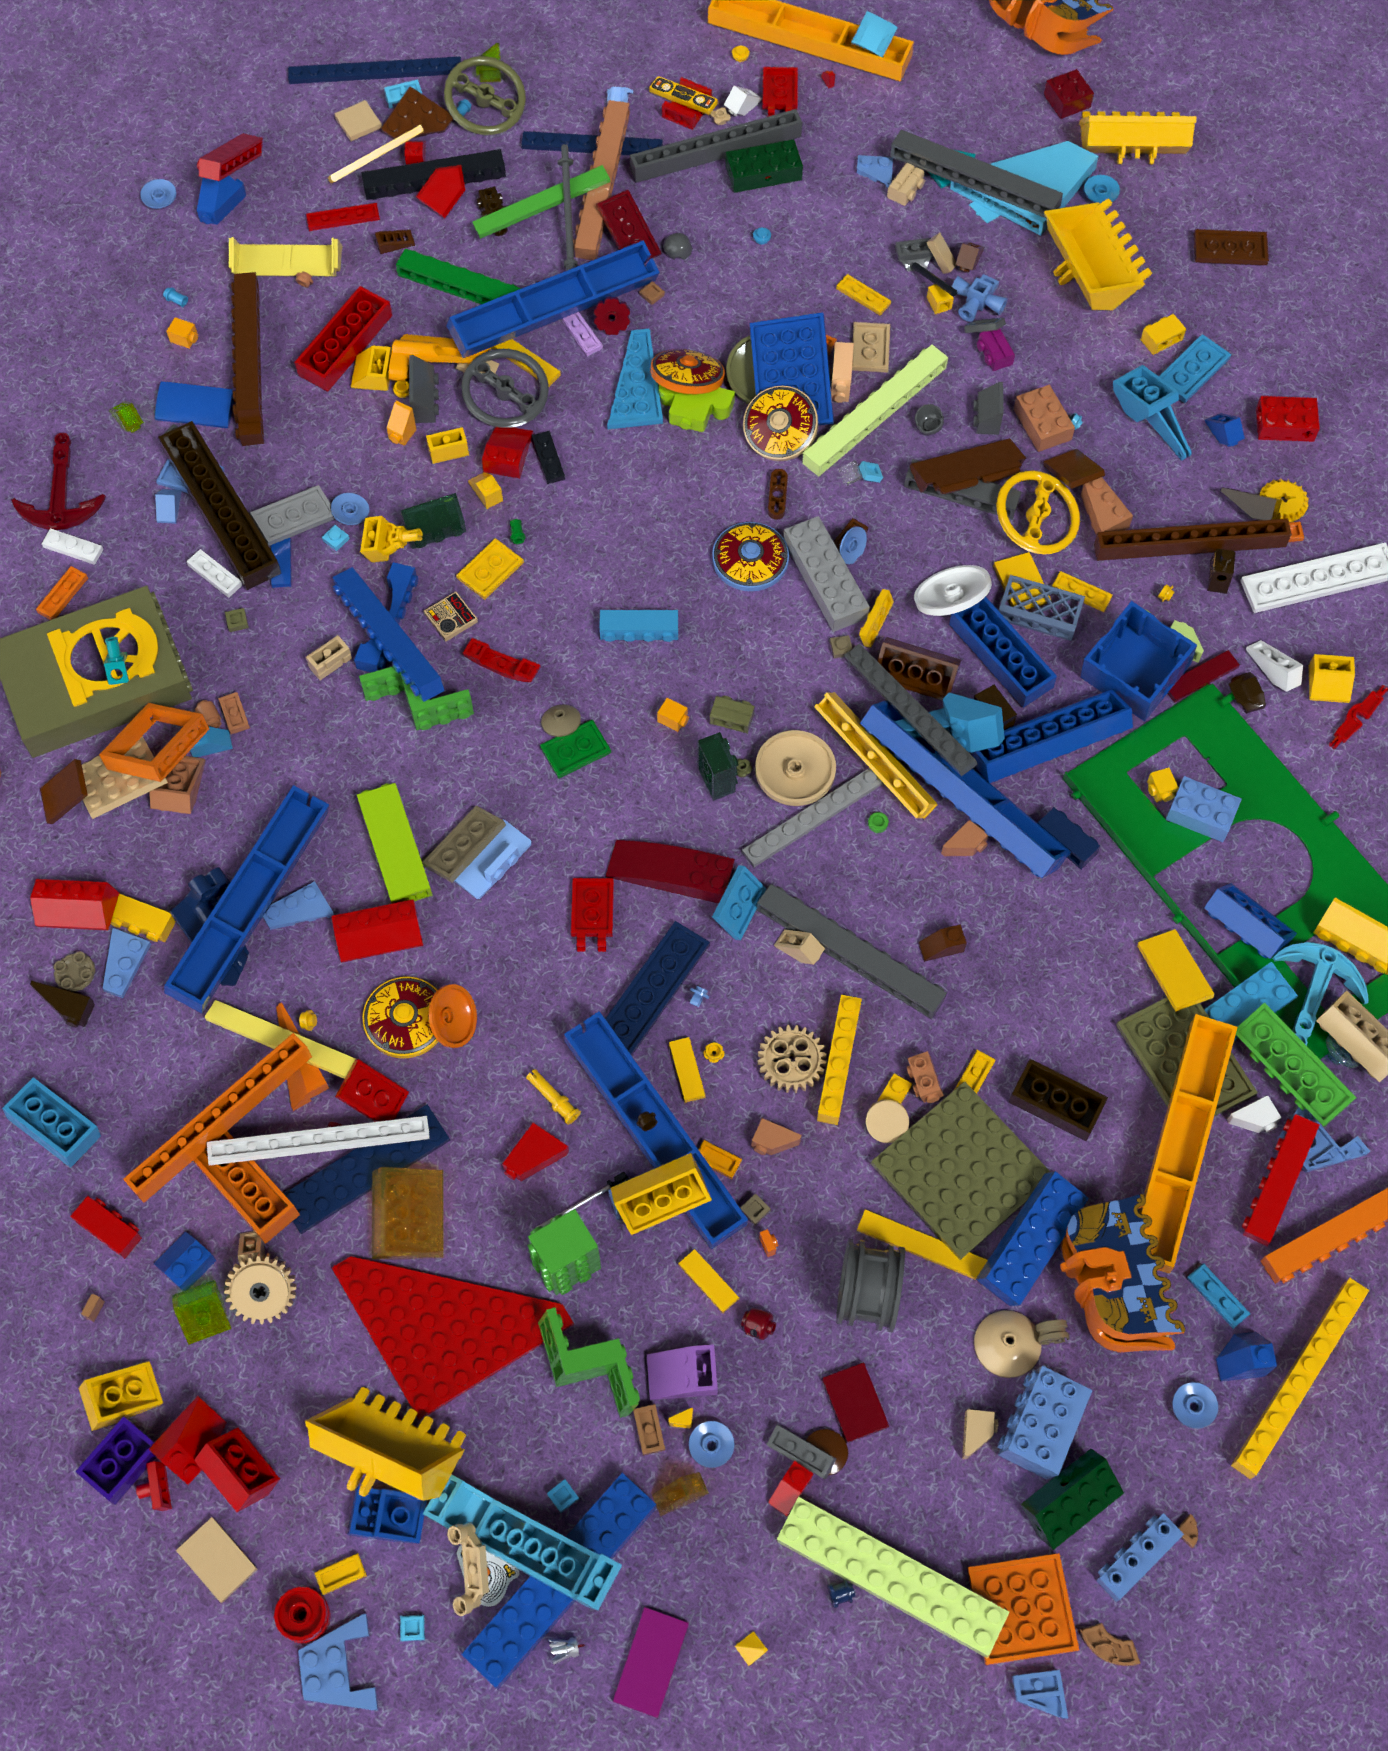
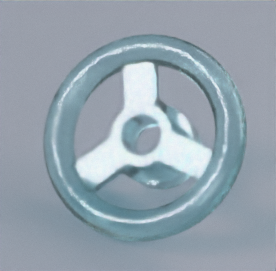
[1326,1034,1360,1068]

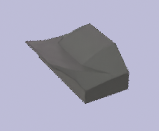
[895,238,933,272]

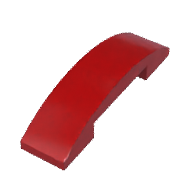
[463,638,541,682]

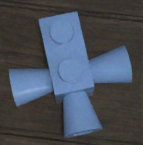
[952,274,1008,322]

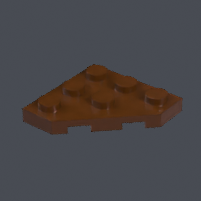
[381,86,454,139]

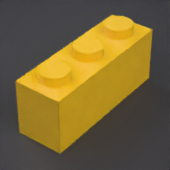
[110,894,176,942]

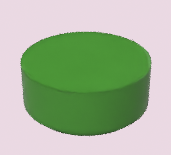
[868,812,889,833]

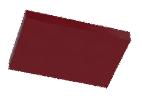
[822,1362,889,1443]

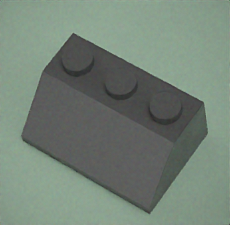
[409,355,439,423]

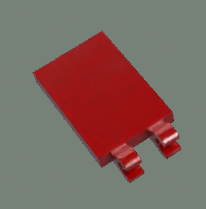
[763,67,798,117]
[571,878,614,952]

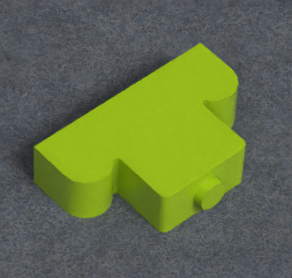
[659,385,735,432]

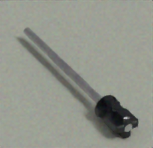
[536,1172,629,1228]

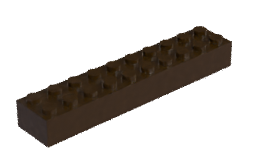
[158,421,282,590]

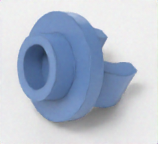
[690,986,710,1007]

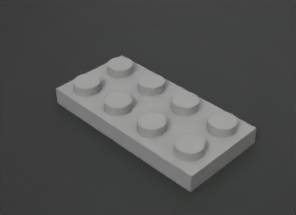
[250,485,335,546]

